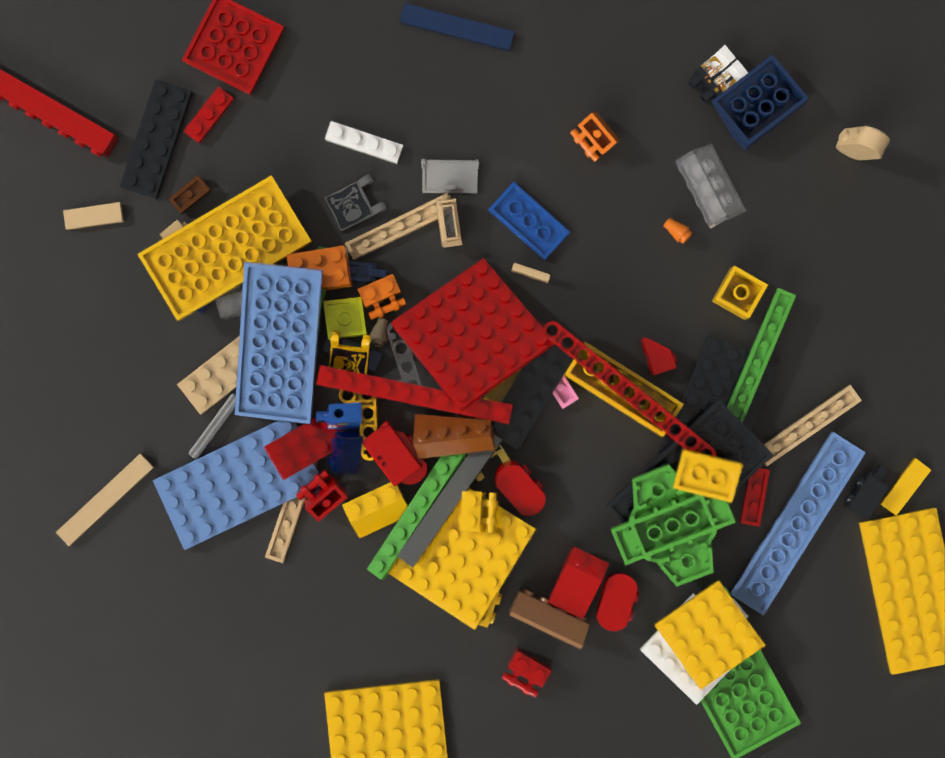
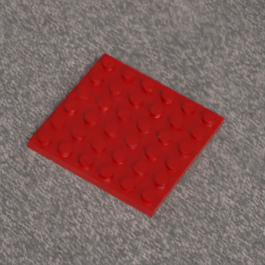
[391,258,554,412]

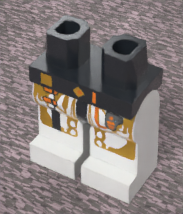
[688,45,748,104]

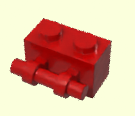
[296,470,348,522]
[501,648,552,698]

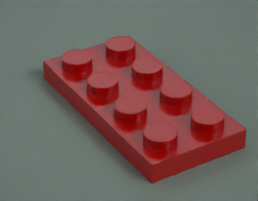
[264,416,350,481]

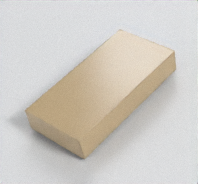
[511,263,550,284]

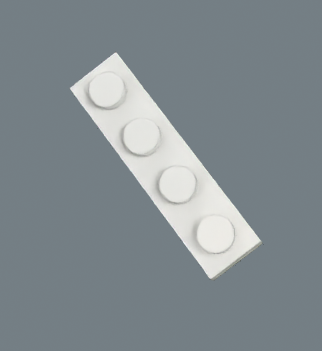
[325,121,403,164]

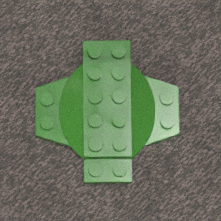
[611,464,735,586]

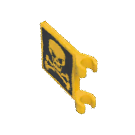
[329,330,371,375]

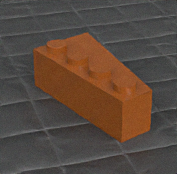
[413,414,495,459]

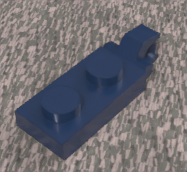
[349,261,387,283]

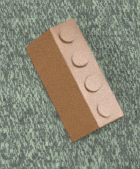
[509,588,589,649]

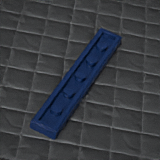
[400,3,515,51]

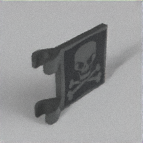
[325,175,387,232]

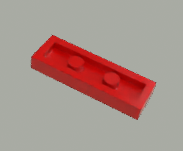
[184,86,235,144]
[739,468,770,527]

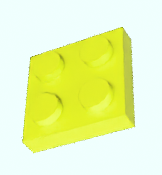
[323,297,367,340]

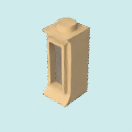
[435,195,463,248]

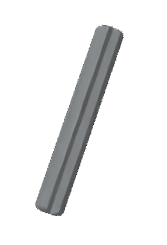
[189,393,236,459]

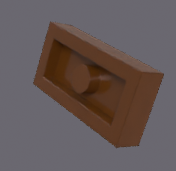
[169,175,211,215]

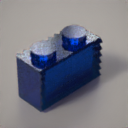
[328,431,363,474]

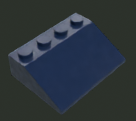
[712,54,809,151]

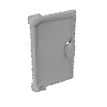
[421,159,480,194]

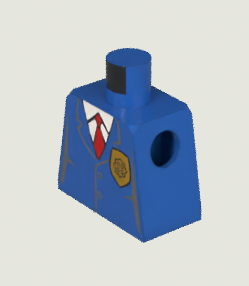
[316,403,362,430]

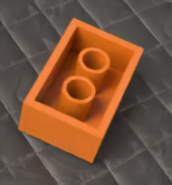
[287,245,353,291]

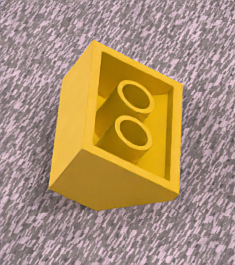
[342,482,408,538]

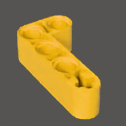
[339,390,378,461]

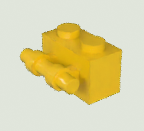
[460,491,498,533]

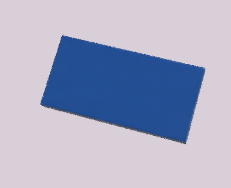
[488,181,570,261]

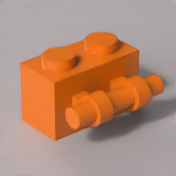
[570,111,620,162]
[358,274,406,320]

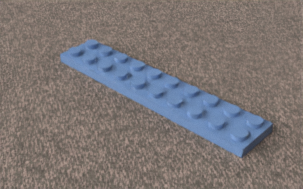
[730,432,866,616]

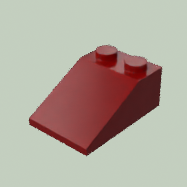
[547,547,609,619]

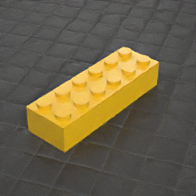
[564,342,684,437]

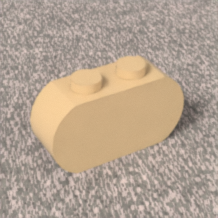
[836,126,890,160]

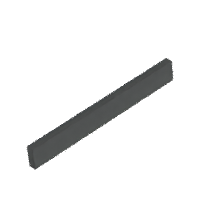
[397,435,503,568]

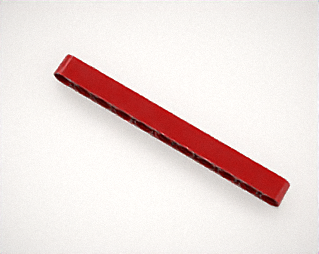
[544,321,716,457]

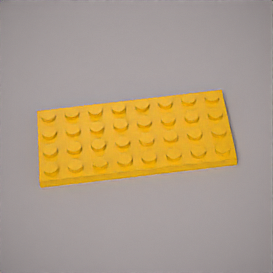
[138,175,312,321]
[859,508,945,675]

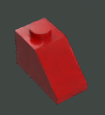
[640,337,678,376]

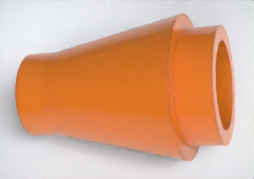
[663,217,693,244]

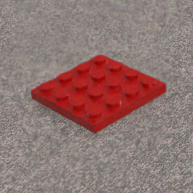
[182,0,285,96]

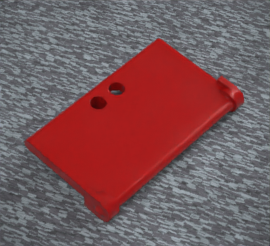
[361,421,423,487]

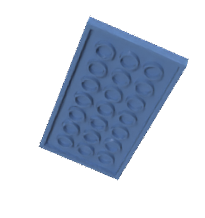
[235,262,323,424]
[153,420,320,550]

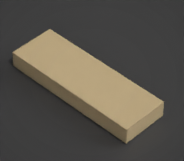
[63,202,124,230]

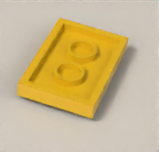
[673,449,742,503]

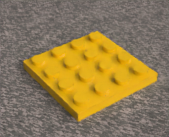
[654,580,765,690]

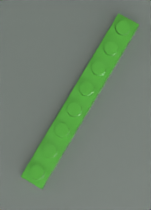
[727,288,796,423]
[367,453,468,581]

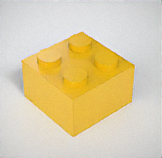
[712,266,768,320]

